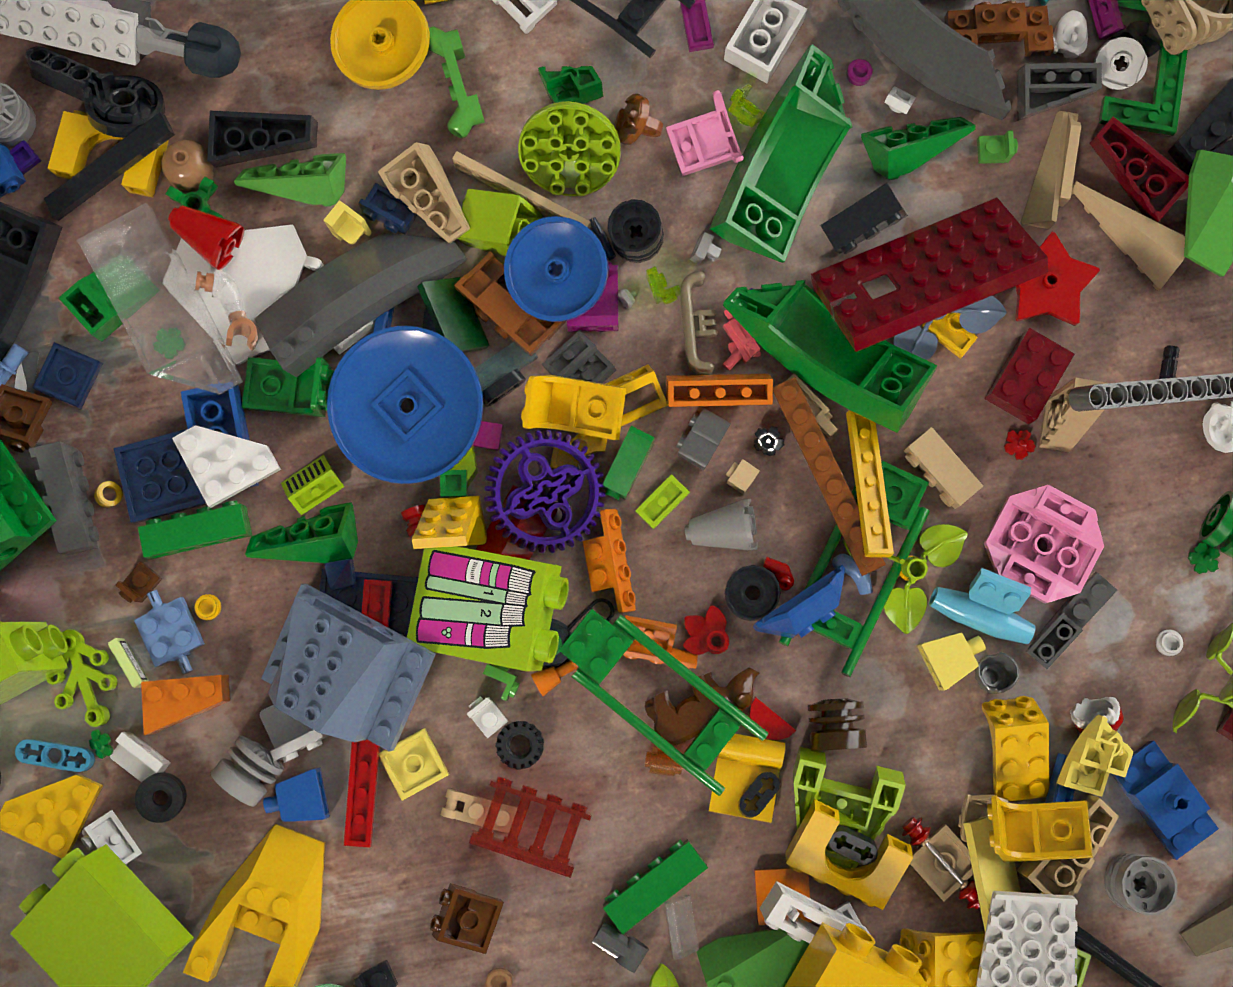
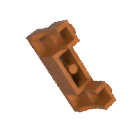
[944,1,1054,57]
[454,251,566,356]

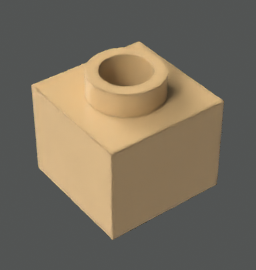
[726,459,760,495]

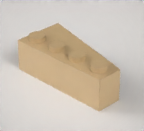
[1039,378,1107,452]
[1016,793,1119,896]

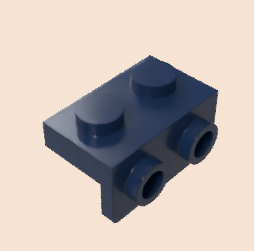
[358,183,417,235]

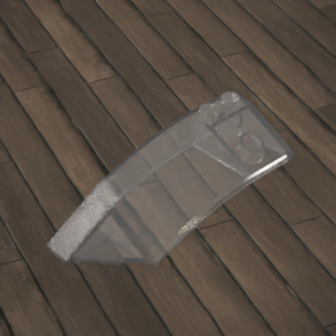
[77,203,243,394]

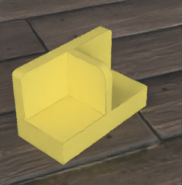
[324,200,372,244]

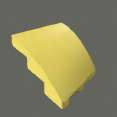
[1057,715,1133,797]

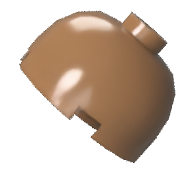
[161,139,214,192]

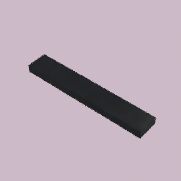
[44,112,175,221]

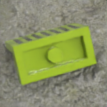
[281,455,345,515]

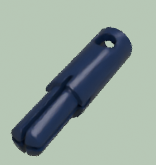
[589,217,616,261]

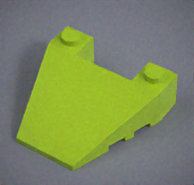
[793,746,906,869]

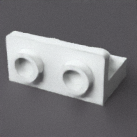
[81,810,142,865]

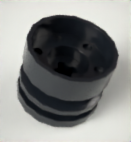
[607,199,664,263]

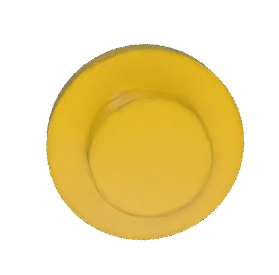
[194,594,221,620]

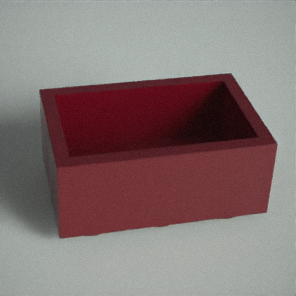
[984,328,1075,425]

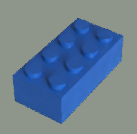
[181,381,259,493]

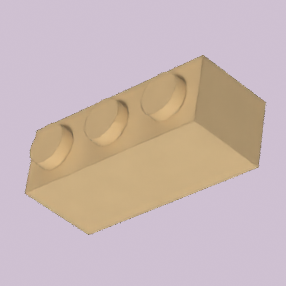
[904,427,983,509]

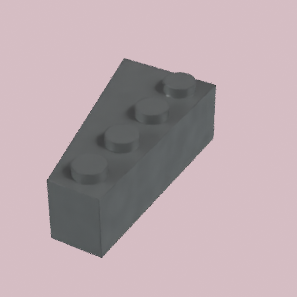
[28,441,99,555]

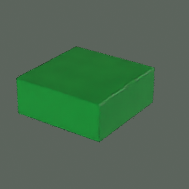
[440,470,467,497]

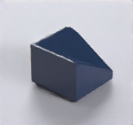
[324,559,357,590]

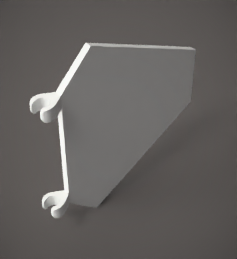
[162,224,324,365]

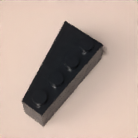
[1168,77,1233,171]

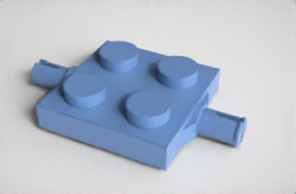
[134,590,205,675]

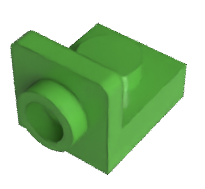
[977,130,1018,164]

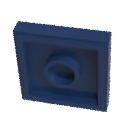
[32,342,103,409]

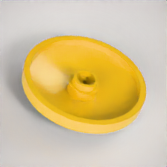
[330,0,430,90]

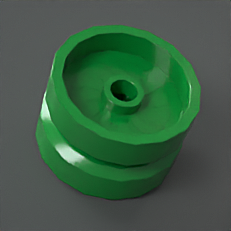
[1199,491,1233,558]

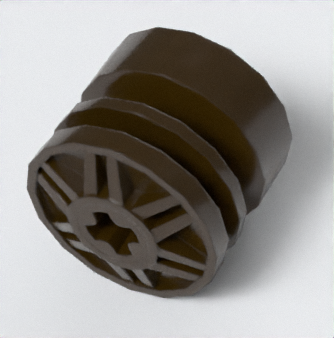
[808,698,867,751]

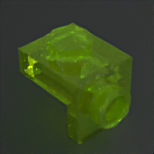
[728,84,765,128]

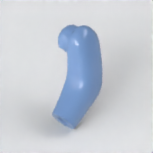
[832,554,873,595]

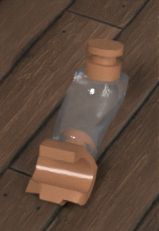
[195,269,258,351]

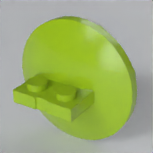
[518,102,621,196]

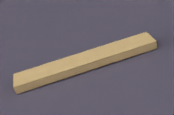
[452,151,591,230]

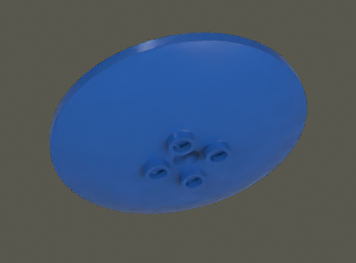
[327,326,483,484]

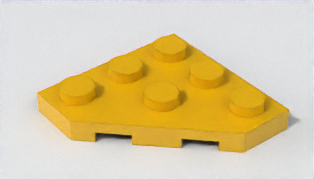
[0,774,103,859]

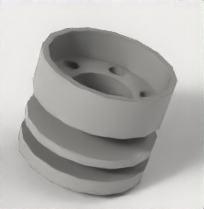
[0,83,36,148]
[211,736,285,807]
[1104,854,1177,915]

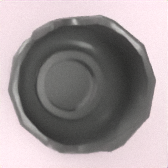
[975,652,1019,694]

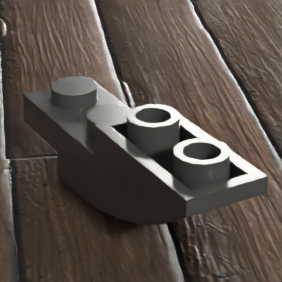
[1026,572,1117,669]

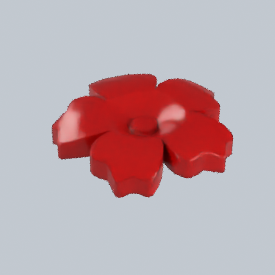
[1004,430,1036,460]

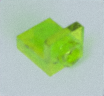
[646,266,681,305]

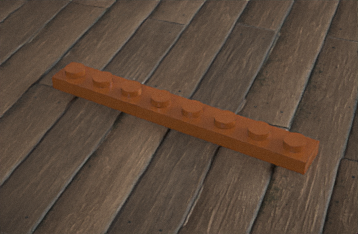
[773,377,886,576]

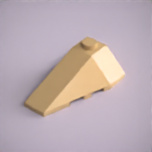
[378,142,470,243]

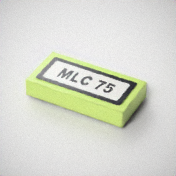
[108,638,149,688]

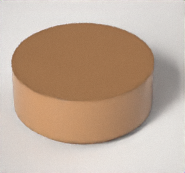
[485,967,513,987]

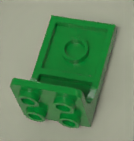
[242,357,334,417]

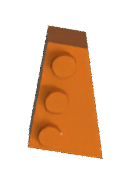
[141,675,230,735]

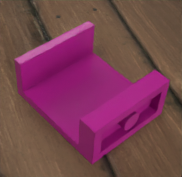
[567,262,619,332]

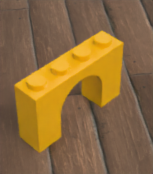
[48,110,169,198]
[785,799,913,910]

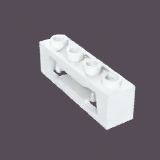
[760,881,870,944]

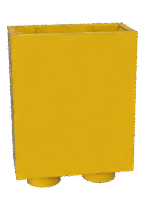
[785,922,928,987]

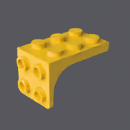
[521,375,626,440]
[412,496,487,549]
[982,696,1049,801]
[987,795,1093,862]
[900,928,985,987]

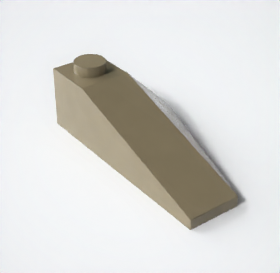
[1179,895,1233,957]

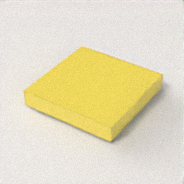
[379,728,450,801]

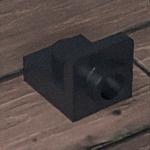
[353,960,398,987]

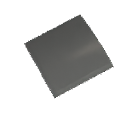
[542,330,616,384]

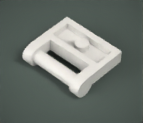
[492,0,557,34]

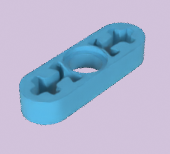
[15,739,95,772]

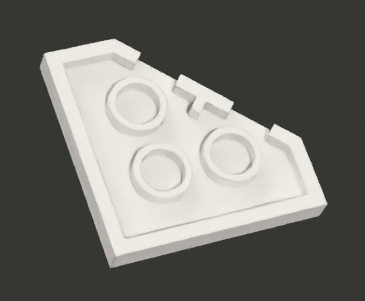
[172,425,281,508]

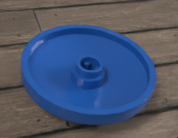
[504,216,608,322]

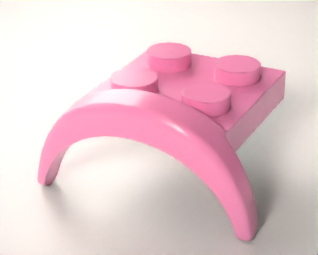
[666,90,744,176]

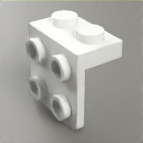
[260,705,329,763]

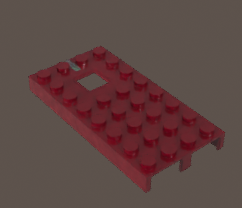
[811,197,1048,352]

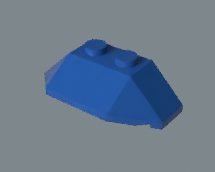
[753,565,845,638]

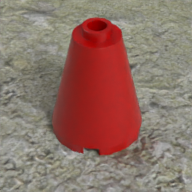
[168,205,245,270]

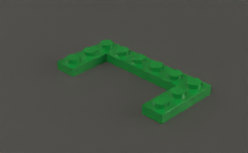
[1099,0,1188,136]

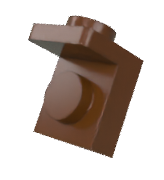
[115,562,162,603]

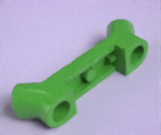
[428,26,485,138]

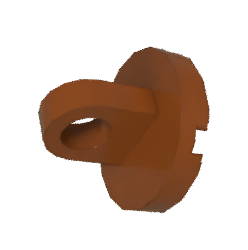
[614,94,663,145]

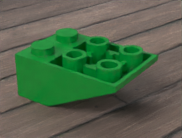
[59,254,160,342]

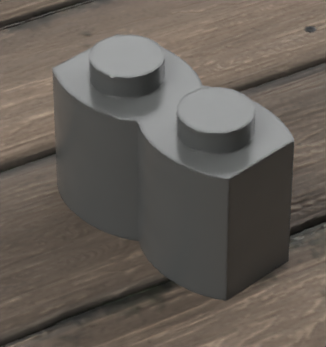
[676,408,731,470]

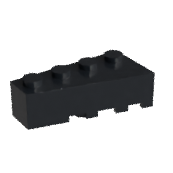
[207,110,318,168]

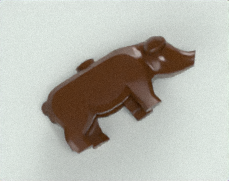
[645,667,760,746]

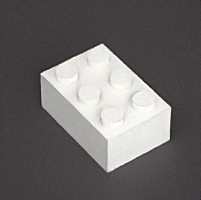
[724,0,807,83]

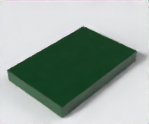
[417,277,490,353]

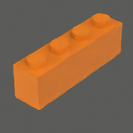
[666,373,773,407]

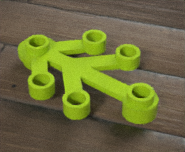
[47,629,118,727]

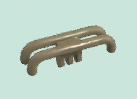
[680,271,718,375]

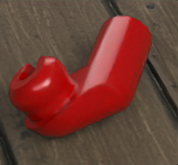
[763,557,794,591]

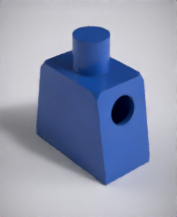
[263,767,330,822]

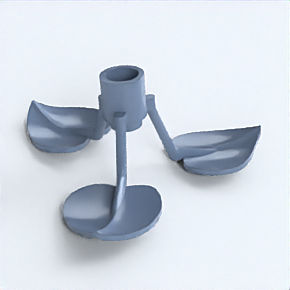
[894,296,1007,360]

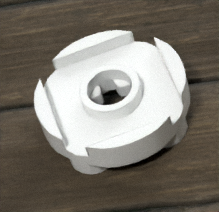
[1094,37,1148,90]

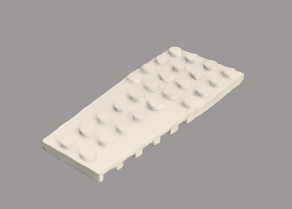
[976,891,1078,987]

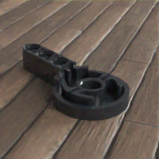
[26,46,165,138]

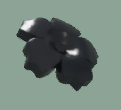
[754,426,785,456]

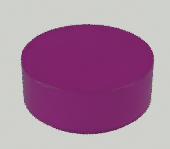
[846,59,873,86]

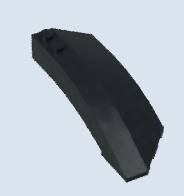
[0,202,63,362]

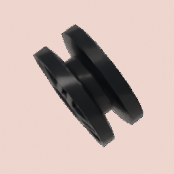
[724,565,781,621]

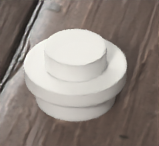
[1156,630,1183,656]

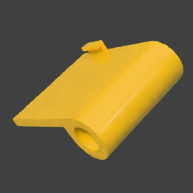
[708,733,785,823]

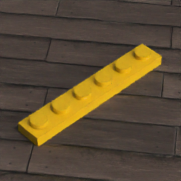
[846,410,894,557]

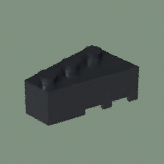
[820,183,908,254]

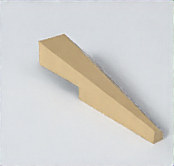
[1071,181,1185,291]

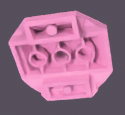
[984,485,1104,603]

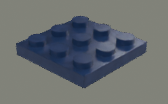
[113,429,207,524]

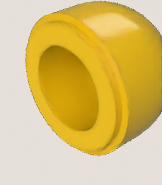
[94,481,123,508]

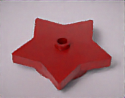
[1015,231,1100,326]

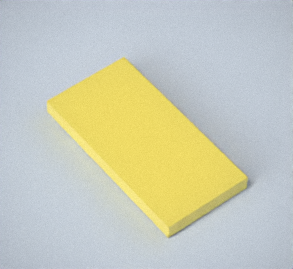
[963,815,1021,931]

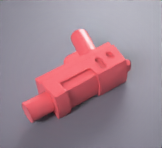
[722,310,761,371]

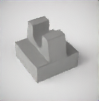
[689,232,722,264]

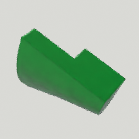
[538,66,604,104]

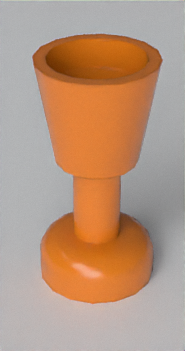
[531,660,579,697]

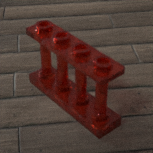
[469,776,592,878]

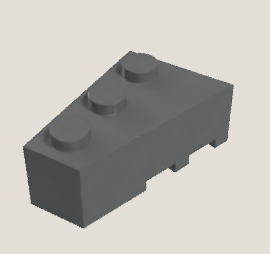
[1017,63,1102,121]

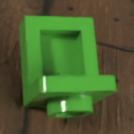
[483,664,520,701]

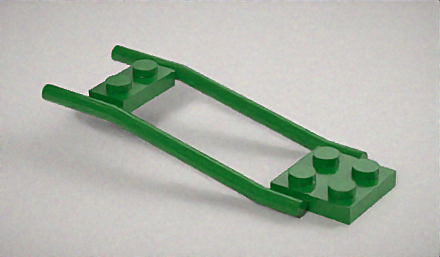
[779,460,930,677]
[559,608,769,796]

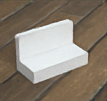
[110,731,171,782]

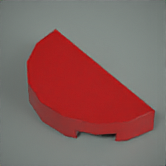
[750,697,796,740]

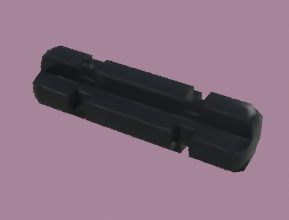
[1159,345,1180,379]

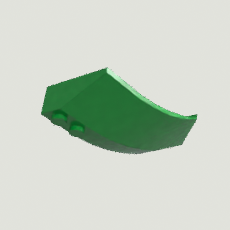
[709,44,852,263]
[723,280,937,433]

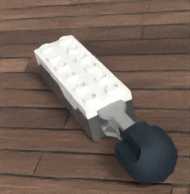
[0,0,241,78]

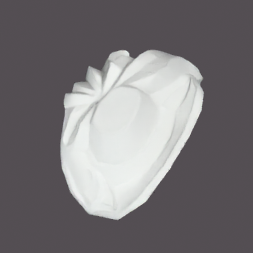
[1053,10,1088,59]
[1203,401,1233,453]

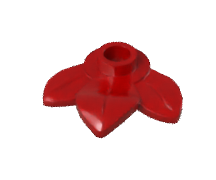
[683,605,730,655]

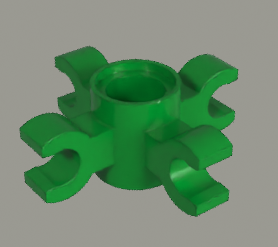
[165,177,225,219]

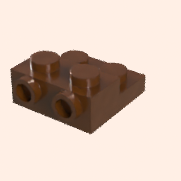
[0,384,52,453]
[430,883,504,954]

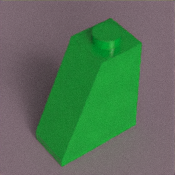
[603,426,655,501]

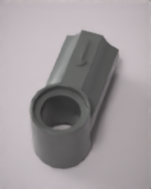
[592,921,649,973]

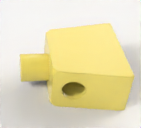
[916,632,986,691]

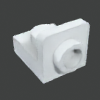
[467,696,509,739]

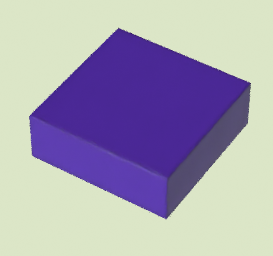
[9,140,42,175]

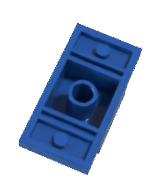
[1111,740,1219,860]

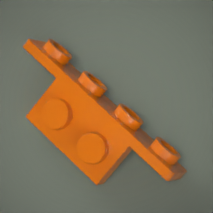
[583,509,636,613]
[623,615,698,669]

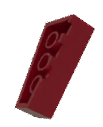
[1089,116,1189,222]

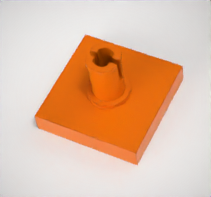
[754,867,812,925]

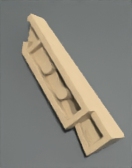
[1021,111,1081,229]

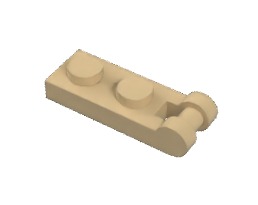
[440,789,519,834]

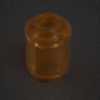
[645,747,683,777]

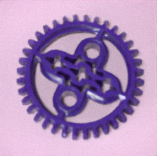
[483,430,606,553]

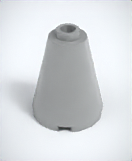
[685,499,758,551]

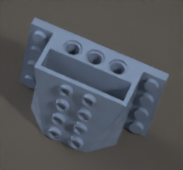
[261,584,436,752]

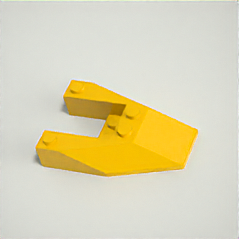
[183,824,325,987]

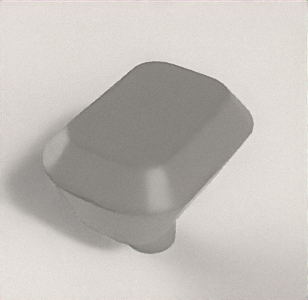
[618,289,636,309]

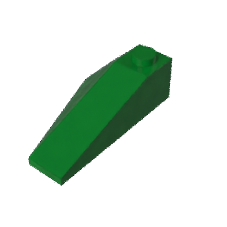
[861,117,976,180]

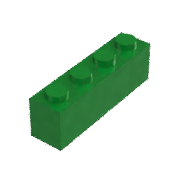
[138,501,253,560]
[603,839,708,935]

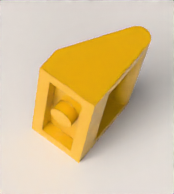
[606,364,668,427]

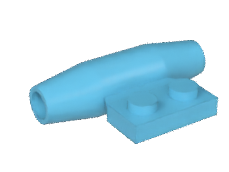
[929,568,1035,644]

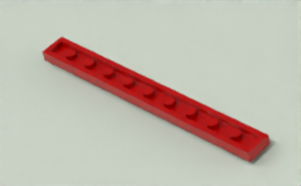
[344,579,392,848]

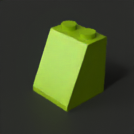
[457,189,542,256]

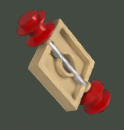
[902,817,980,909]

